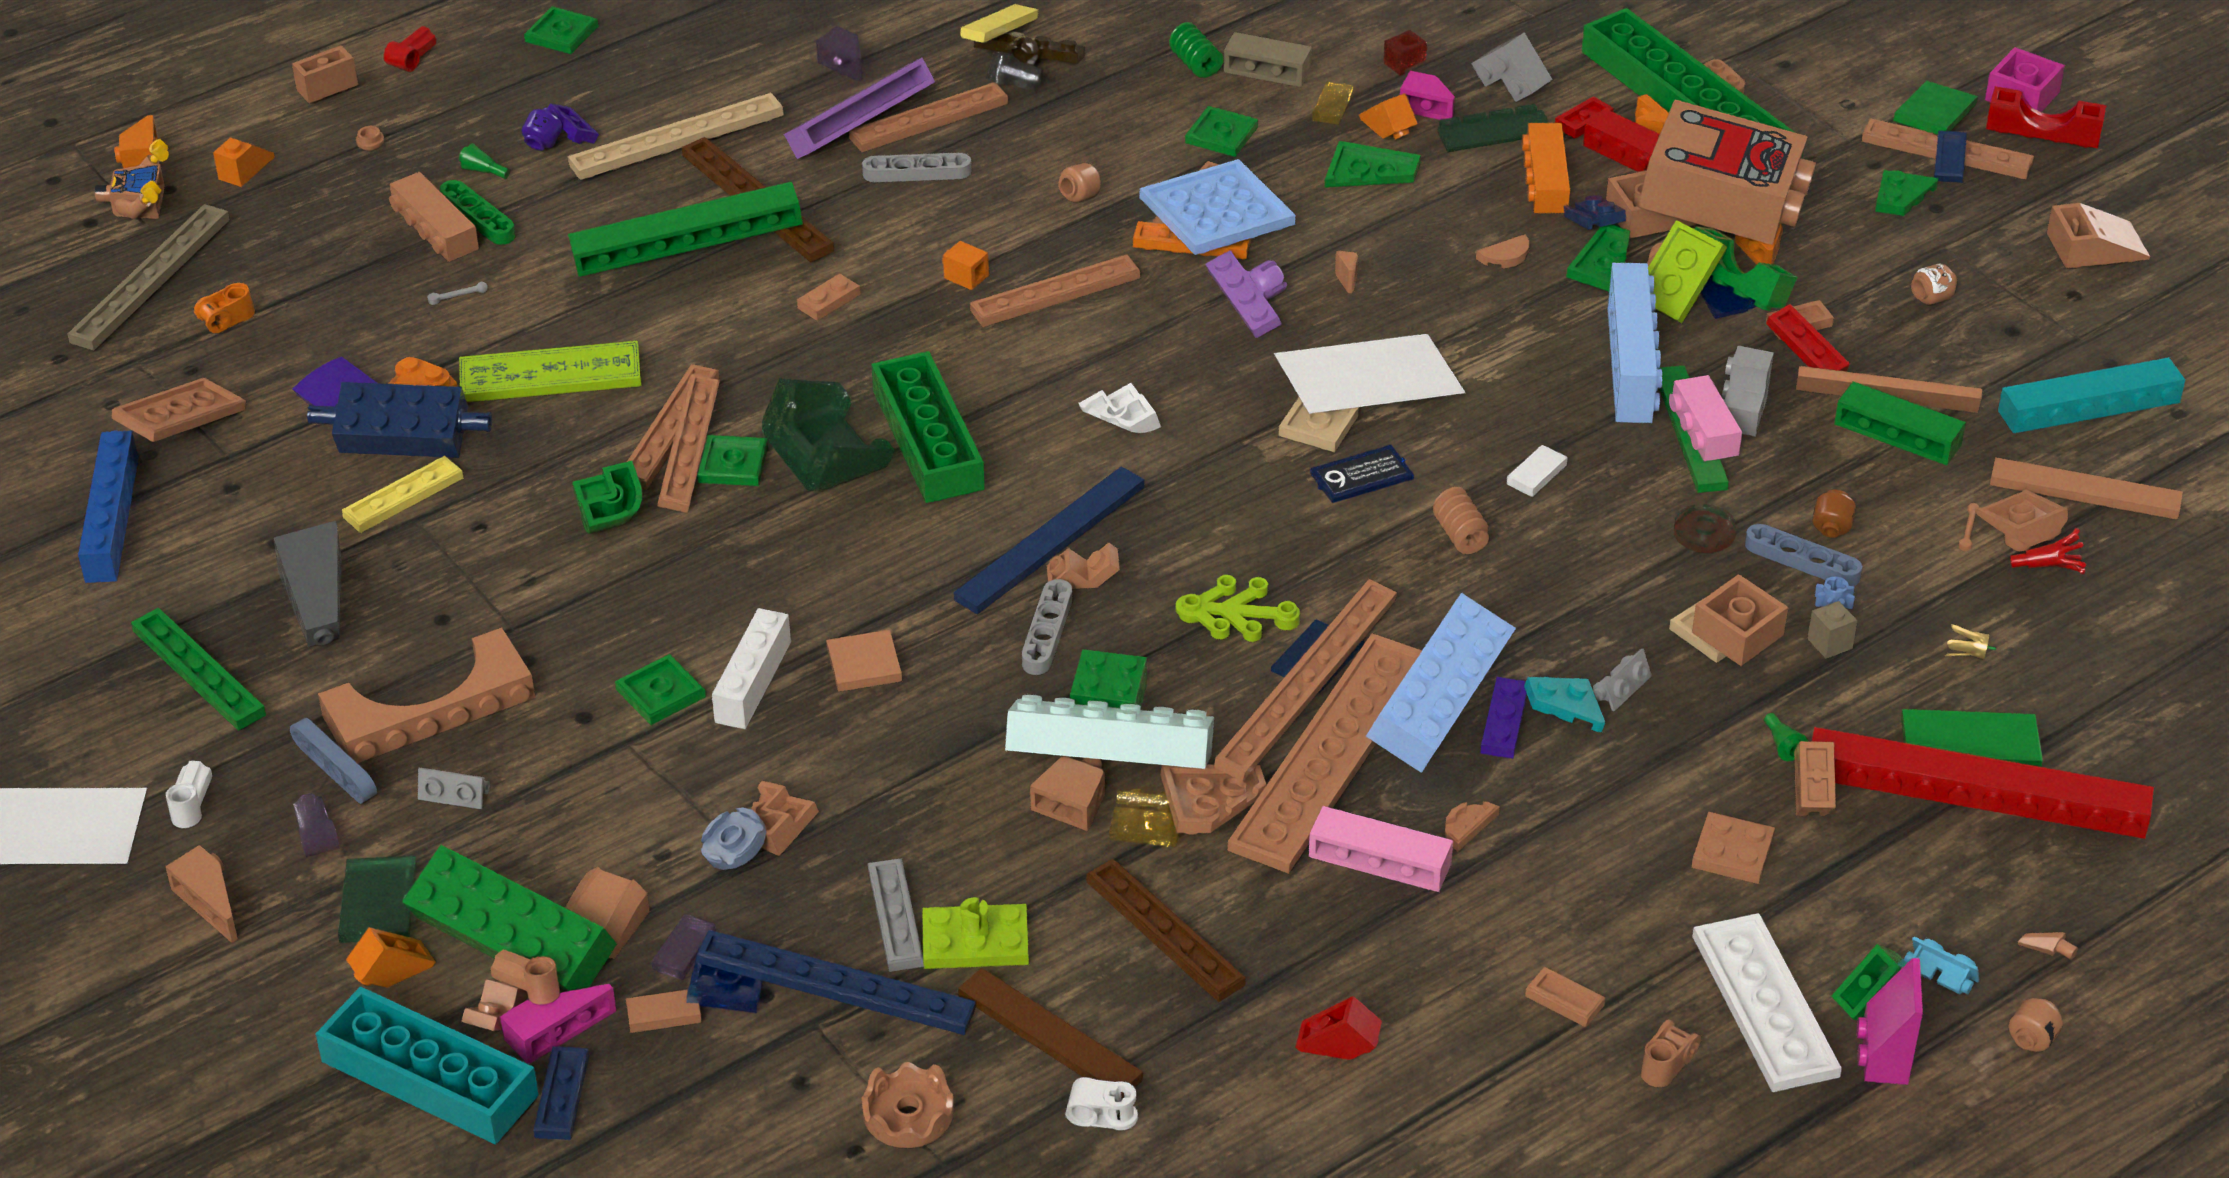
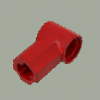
[383,26,437,72]

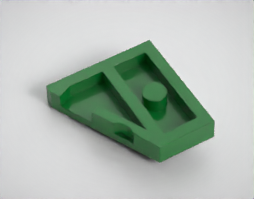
[1875,170,1938,216]

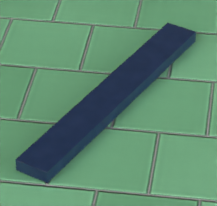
[954,466,1144,615]
[696,930,976,1035]

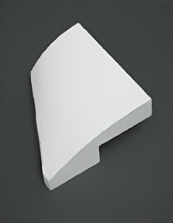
[1079,383,1161,433]

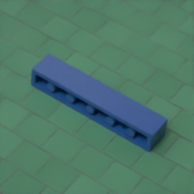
[78,431,139,583]

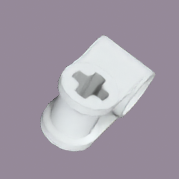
[1066,1077,1138,1130]

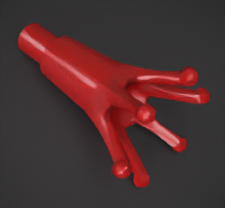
[2010,528,2087,574]

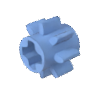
[1815,576,1855,609]

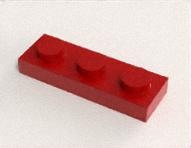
[1766,304,1850,372]

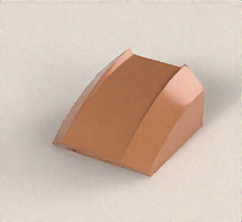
[565,867,650,959]

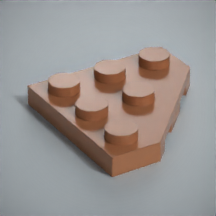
[1160,764,1266,835]

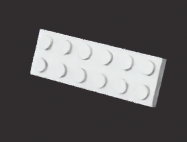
[1692,913,1841,1092]

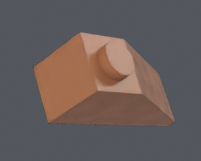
[165,845,238,943]

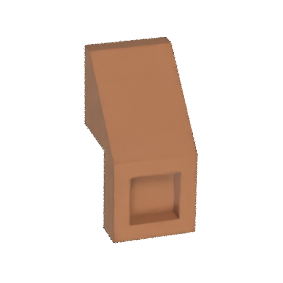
[1047,543,1120,589]
[462,979,528,1031]

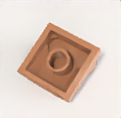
[1977,489,2068,551]

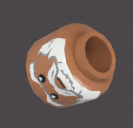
[1911,264,1957,305]

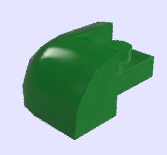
[572,461,642,534]

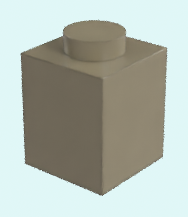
[1808,601,1857,659]

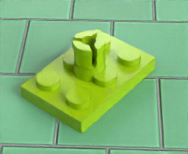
[1648,220,1727,324]
[923,897,1029,969]

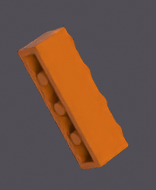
[1522,123,1570,213]

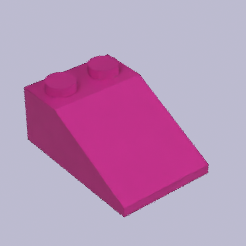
[1857,958,1923,1085]

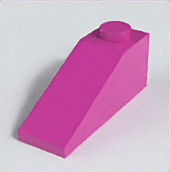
[500,984,616,1065]

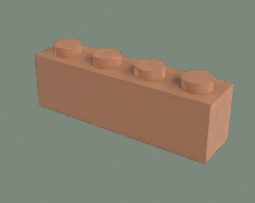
[389,172,479,262]

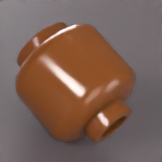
[1812,489,1856,538]

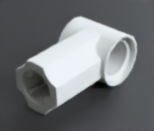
[166,761,212,828]

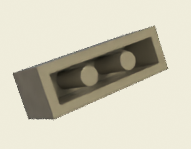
[1224,32,1312,87]

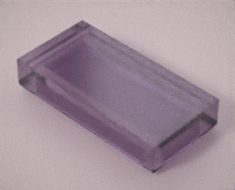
[651,914,716,980]

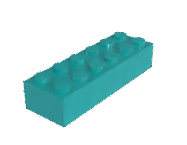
[315,986,539,1145]

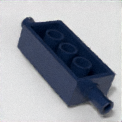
[307,382,492,458]

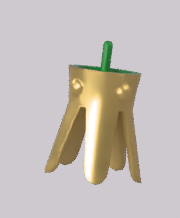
[1945,624,1996,659]

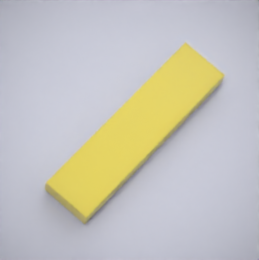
[961,4,1038,43]
[342,456,463,533]

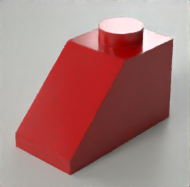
[1295,996,1382,1060]

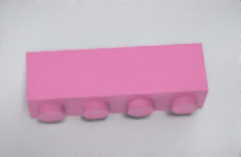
[1309,806,1453,892]

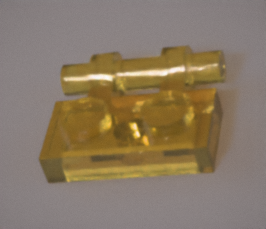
[1109,788,1179,847]

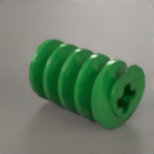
[1169,22,1224,78]

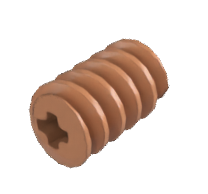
[1433,487,1489,554]

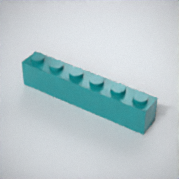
[1998,358,2185,433]

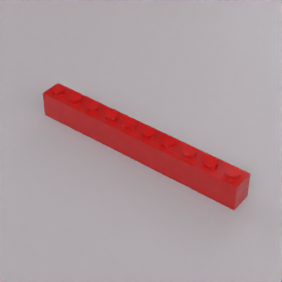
[1812,727,2154,839]

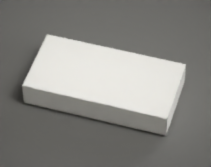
[1507,445,1568,497]

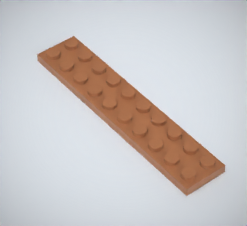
[1228,633,1422,873]

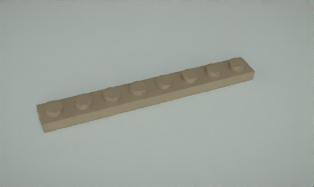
[67,204,229,351]

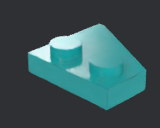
[1524,677,1605,732]

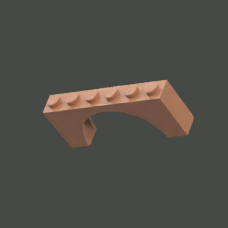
[318,628,535,763]

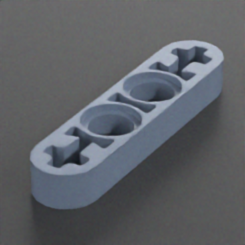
[1745,524,1862,586]
[290,718,377,804]

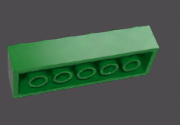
[871,351,985,503]
[402,845,617,993]

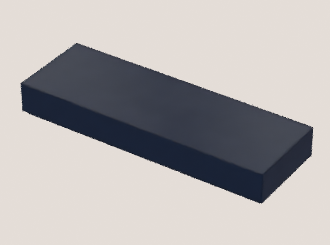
[534,1046,589,1140]

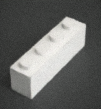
[712,608,791,729]

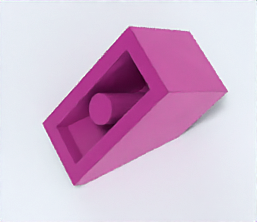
[1400,71,1455,122]

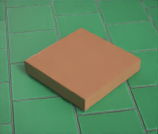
[826,630,902,692]

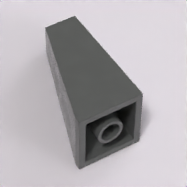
[274,521,342,647]

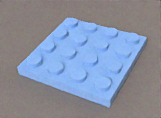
[1140,159,1295,255]

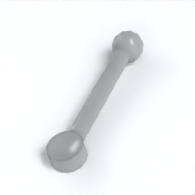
[428,282,488,305]

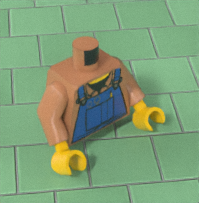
[95,139,169,219]

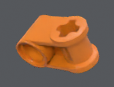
[194,283,255,333]

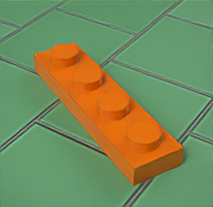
[1133,221,1251,259]

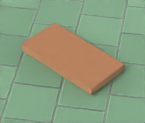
[111,378,246,442]

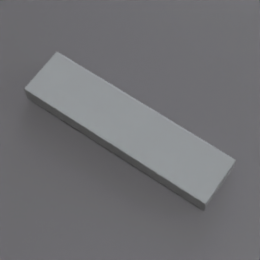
[868,858,924,972]

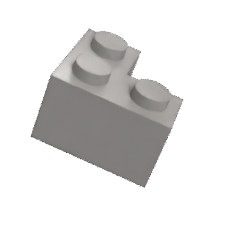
[1471,32,1552,102]
[1722,346,1774,436]

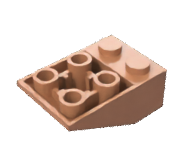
[2047,203,2150,268]

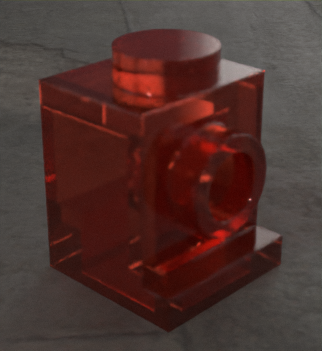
[1383,30,1427,76]

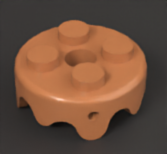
[862,1062,954,1148]

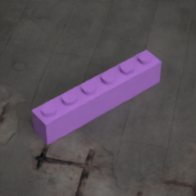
[784,58,935,159]

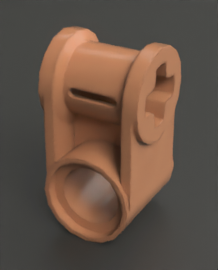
[1641,1019,1701,1087]

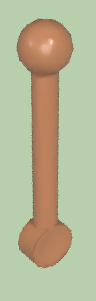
[1959,503,1980,551]

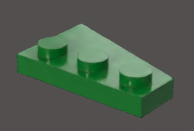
[1325,141,1421,188]
[1566,225,1630,292]

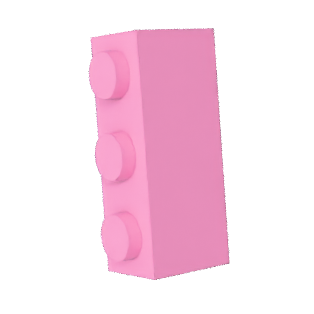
[1669,375,1742,461]

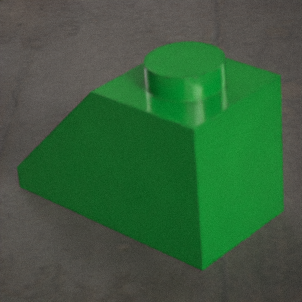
[1831,944,1907,1021]

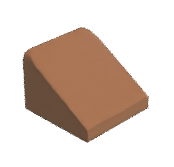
[1335,251,1358,293]

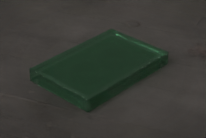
[338,856,417,943]

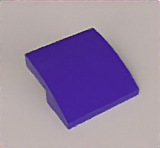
[292,357,377,406]

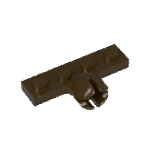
[974,32,1085,72]

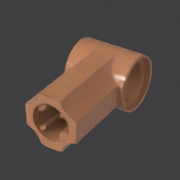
[491,949,560,1005]

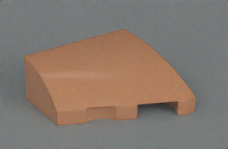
[751,781,819,856]

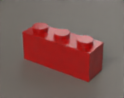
[1583,108,1660,172]

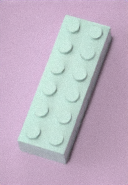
[1005,695,1214,769]

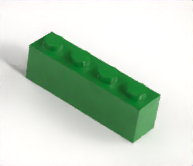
[1834,381,1966,465]

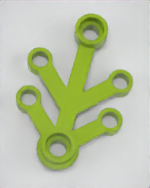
[1176,575,1300,642]

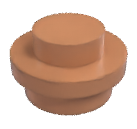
[356,126,384,151]

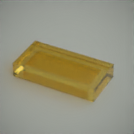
[1312,82,1353,125]

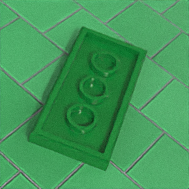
[1901,709,2043,767]

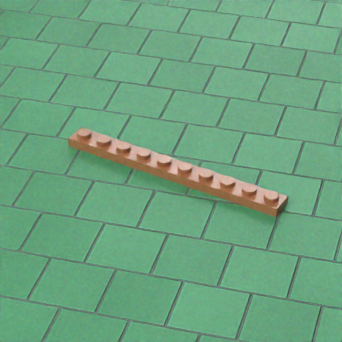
[1214,579,1397,782]

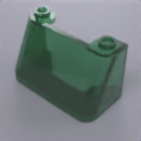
[762,378,895,492]

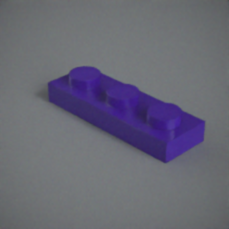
[1481,677,1527,759]

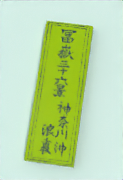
[459,341,641,402]

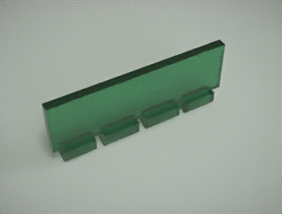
[1437,104,1549,152]

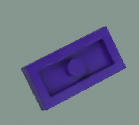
[548,103,599,144]

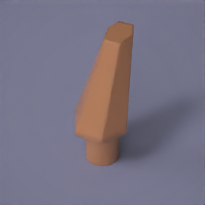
[2018,932,2078,960]

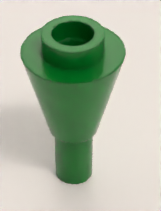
[459,143,510,179]
[1764,713,1808,761]

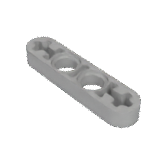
[862,153,972,182]
[1022,579,1072,675]

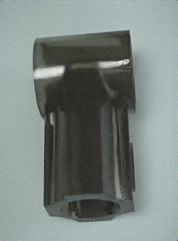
[986,52,1043,92]

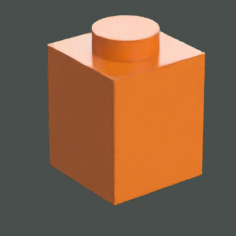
[942,241,989,290]

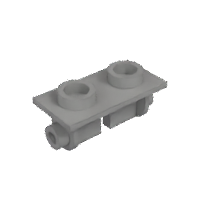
[1593,649,1651,711]
[418,767,490,809]

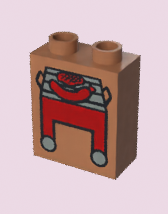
[1638,100,1816,245]

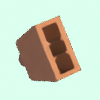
[1030,756,1105,831]

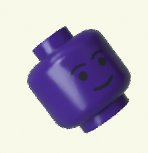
[521,108,563,151]

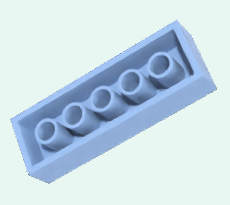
[1608,263,1662,423]
[1366,593,1516,773]

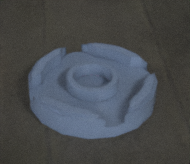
[701,807,766,870]

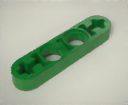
[440,180,515,245]

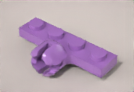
[1205,250,1287,338]

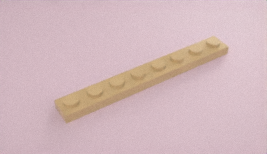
[568,93,783,180]

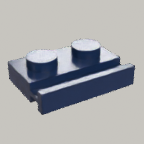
[1564,195,1626,230]

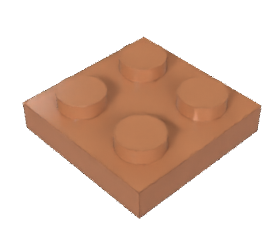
[1692,812,1775,884]

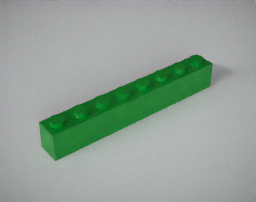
[568,182,803,277]

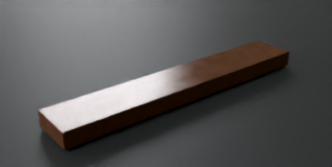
[1086,858,1246,1002]
[958,968,1143,1100]

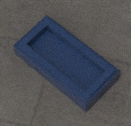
[1934,131,1967,183]

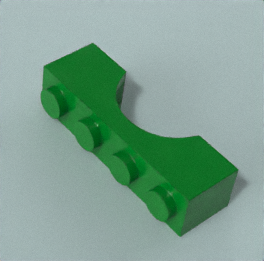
[1695,226,1798,311]

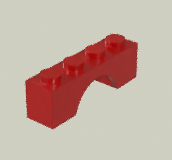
[1986,86,2107,148]

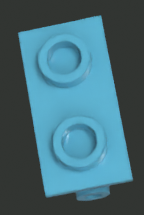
[1904,937,1979,995]

